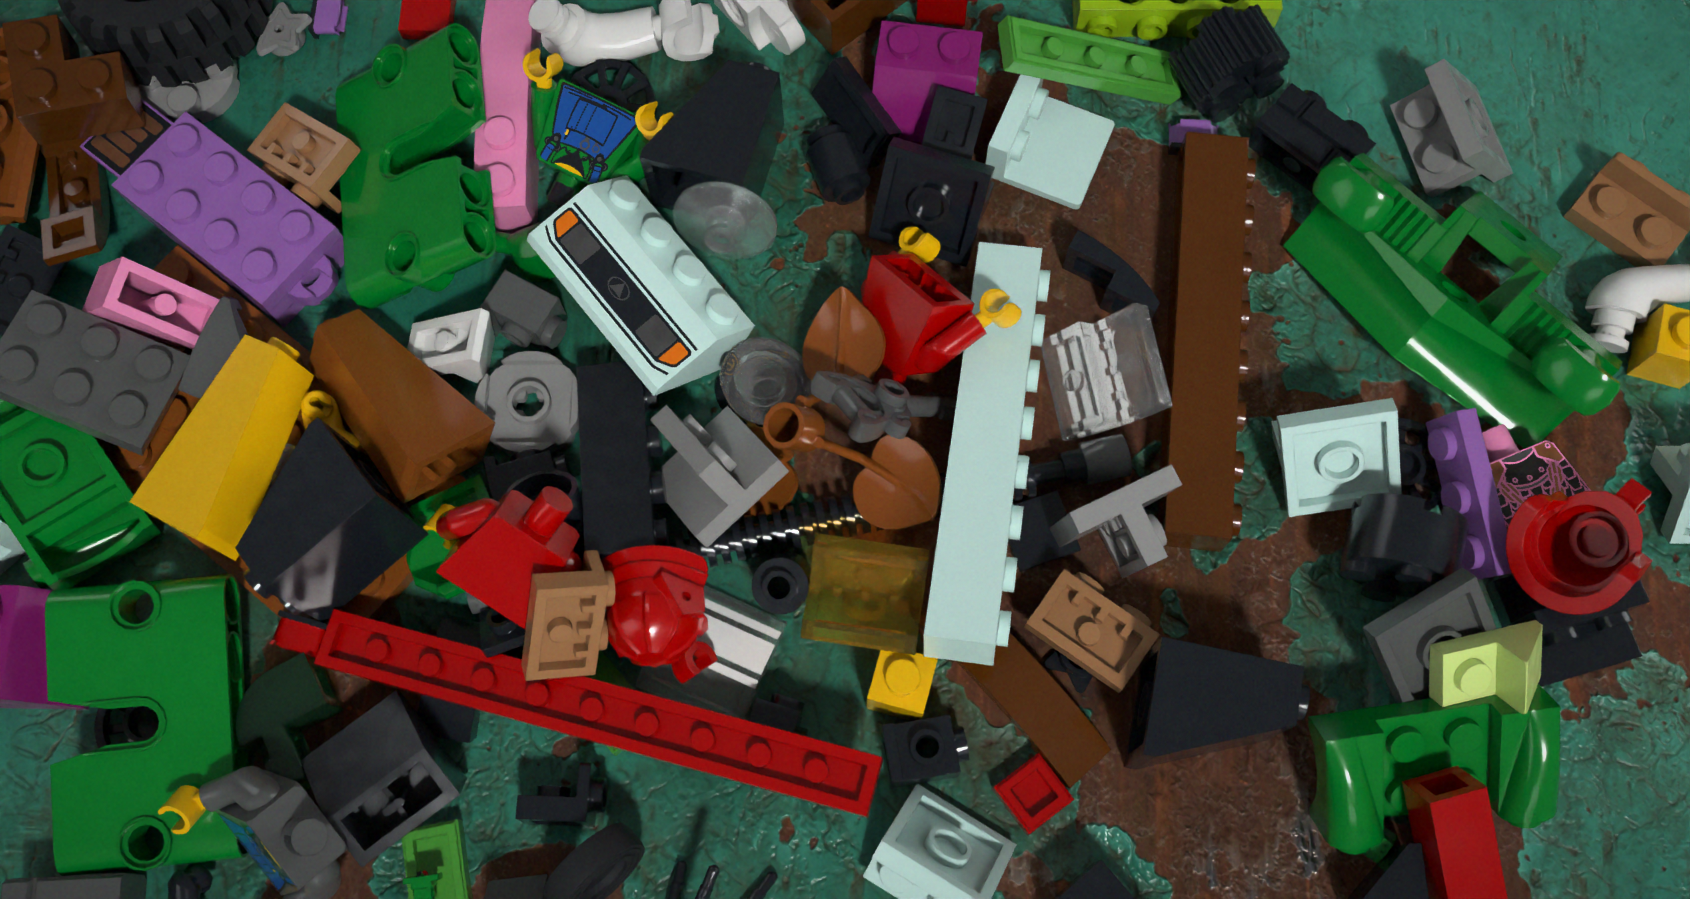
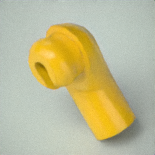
[301,390,366,455]

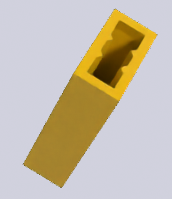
[129,334,314,561]

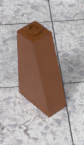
[308,309,495,503]

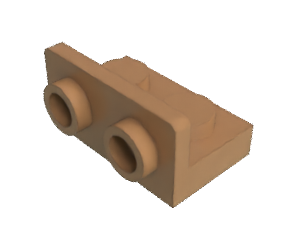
[247,102,361,214]
[1563,152,1690,267]
[521,550,615,681]
[1024,569,1160,693]

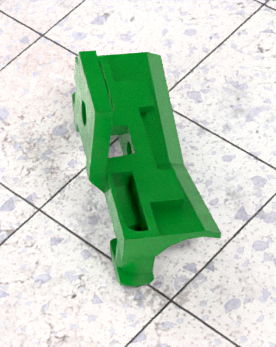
[1283,153,1622,449]

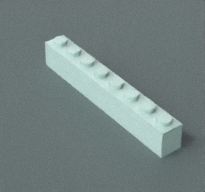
[924,242,1051,666]

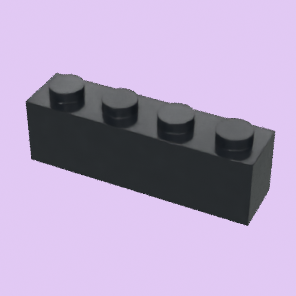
[576,361,670,560]

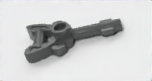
[810,371,957,443]

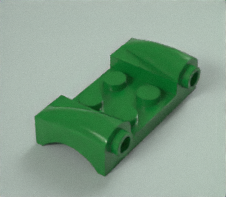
[0,399,161,590]
[1308,684,1561,855]

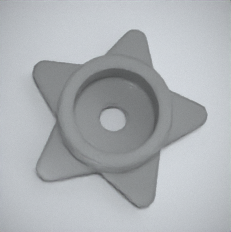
[256,2,313,56]

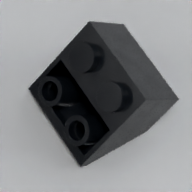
[300,689,467,867]

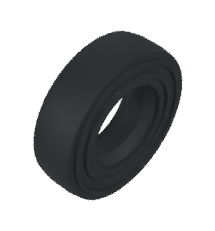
[543,823,645,899]

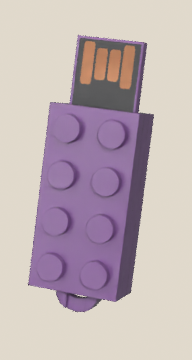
[79,98,344,328]

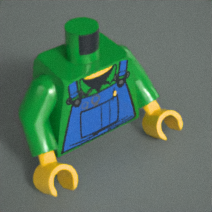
[522,48,675,208]

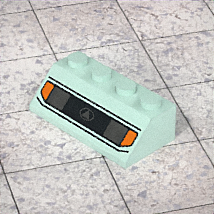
[527,175,755,396]

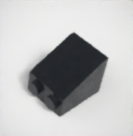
[640,60,784,230]
[235,417,429,623]
[1124,637,1310,770]

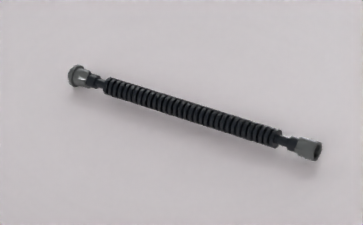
[466,434,1132,614]

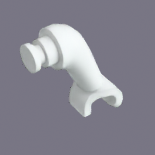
[528,0,720,67]
[1585,264,1690,353]

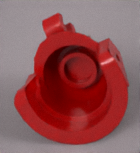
[1506,478,1653,615]
[601,545,718,684]

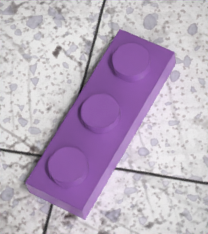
[1426,408,1512,580]

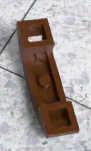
[40,137,110,266]
[915,610,1111,789]

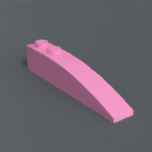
[474,0,541,234]

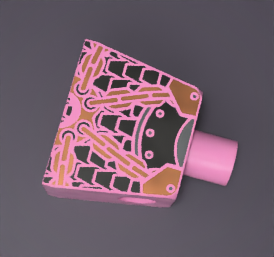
[1482,424,1591,530]

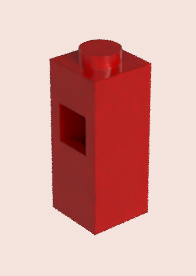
[1402,766,1508,899]

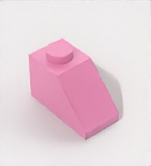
[82,257,220,349]

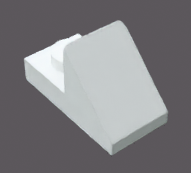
[407,308,495,384]

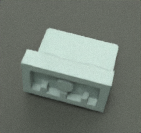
[985,74,1115,209]

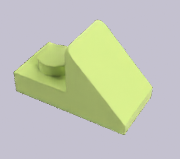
[1429,620,1543,714]

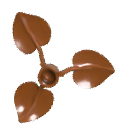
[743,286,942,530]

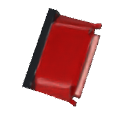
[269,610,328,658]

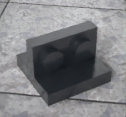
[868,137,995,267]
[1485,575,1650,687]

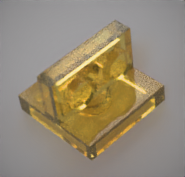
[800,533,930,655]

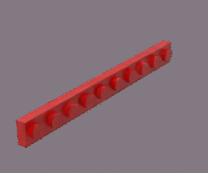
[314,609,883,818]

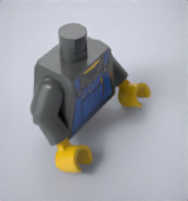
[158,766,348,899]

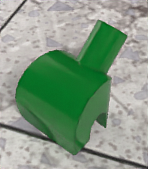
[495,222,556,282]

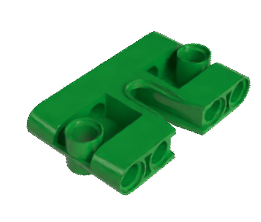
[335,23,496,310]
[45,574,249,876]

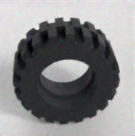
[58,0,273,88]

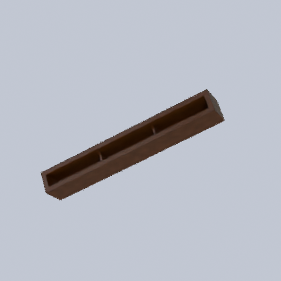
[1156,132,1256,552]

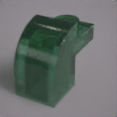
[236,652,344,791]

